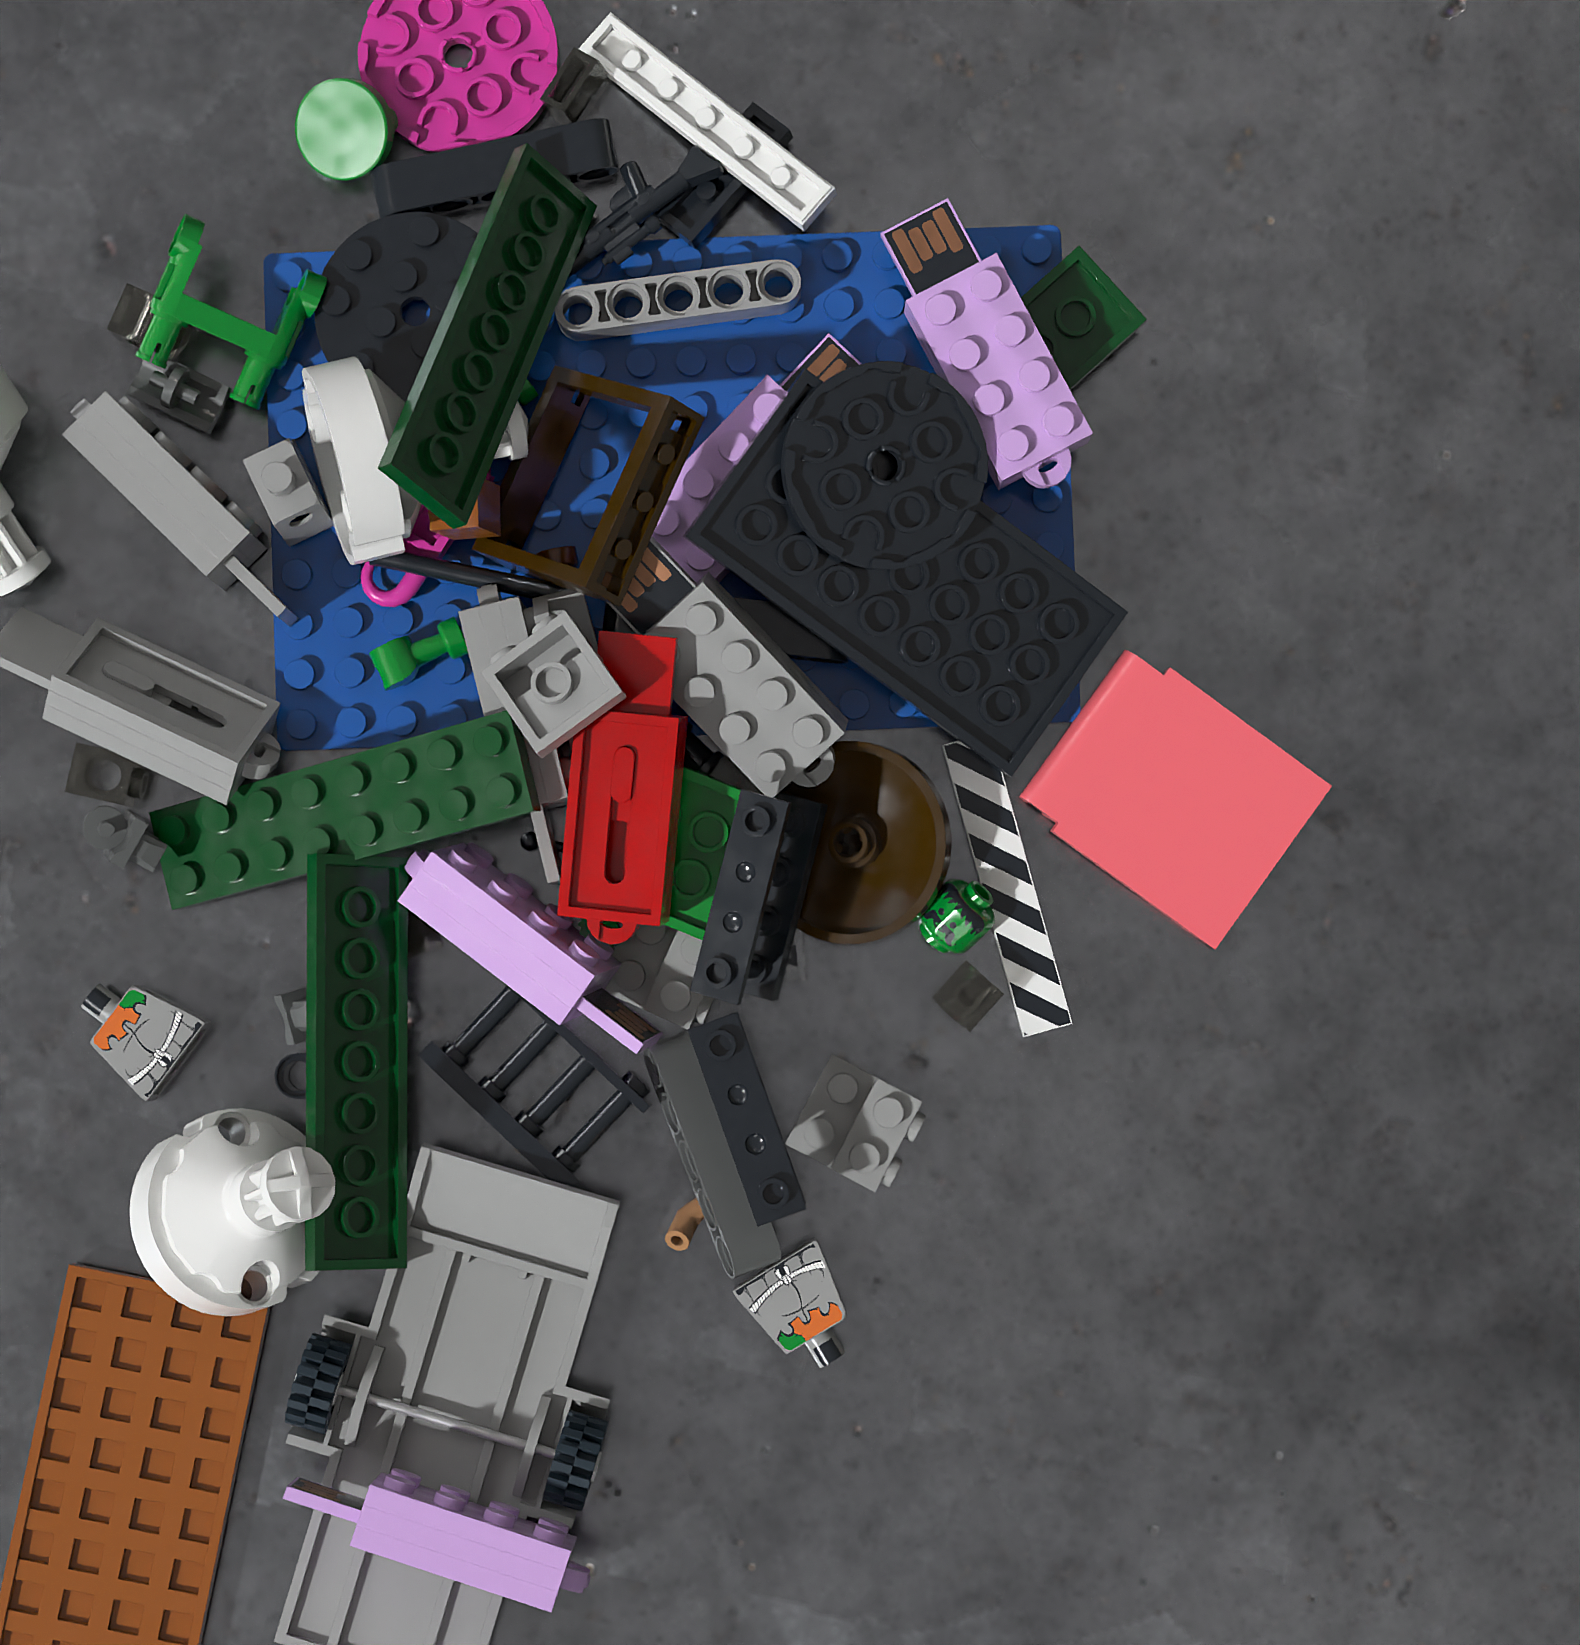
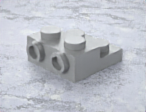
[481,611,627,758]
[605,924,714,1030]
[785,1054,926,1192]

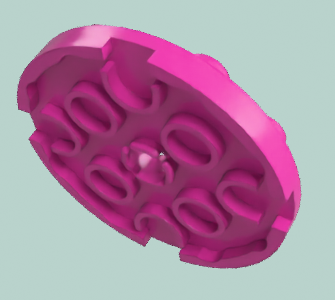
[358,0,559,153]

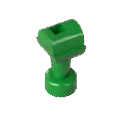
[369,616,468,691]

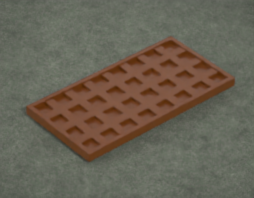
[0,1263,271,1645]

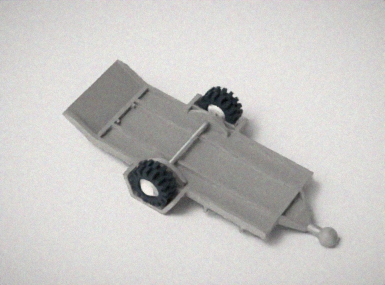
[274,1142,620,1645]

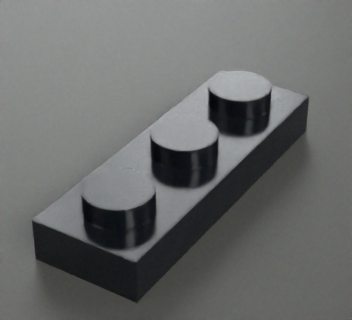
[655,102,793,249]

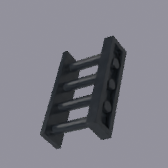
[690,789,828,1005]
[417,985,652,1187]
[687,1012,807,1227]

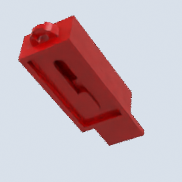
[557,631,688,944]

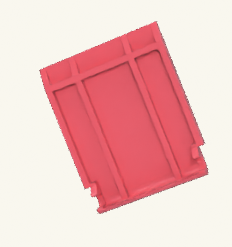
[1019,650,1332,950]

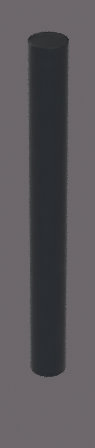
[369,551,567,599]

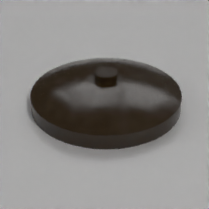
[781,741,952,944]

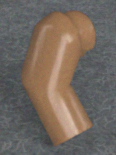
[665,1198,704,1251]

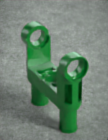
[135,213,327,410]

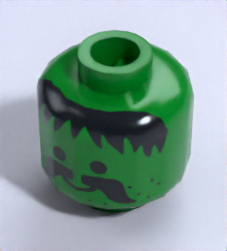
[920,879,995,953]

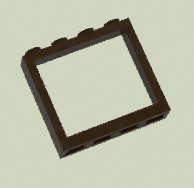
[472,365,705,606]

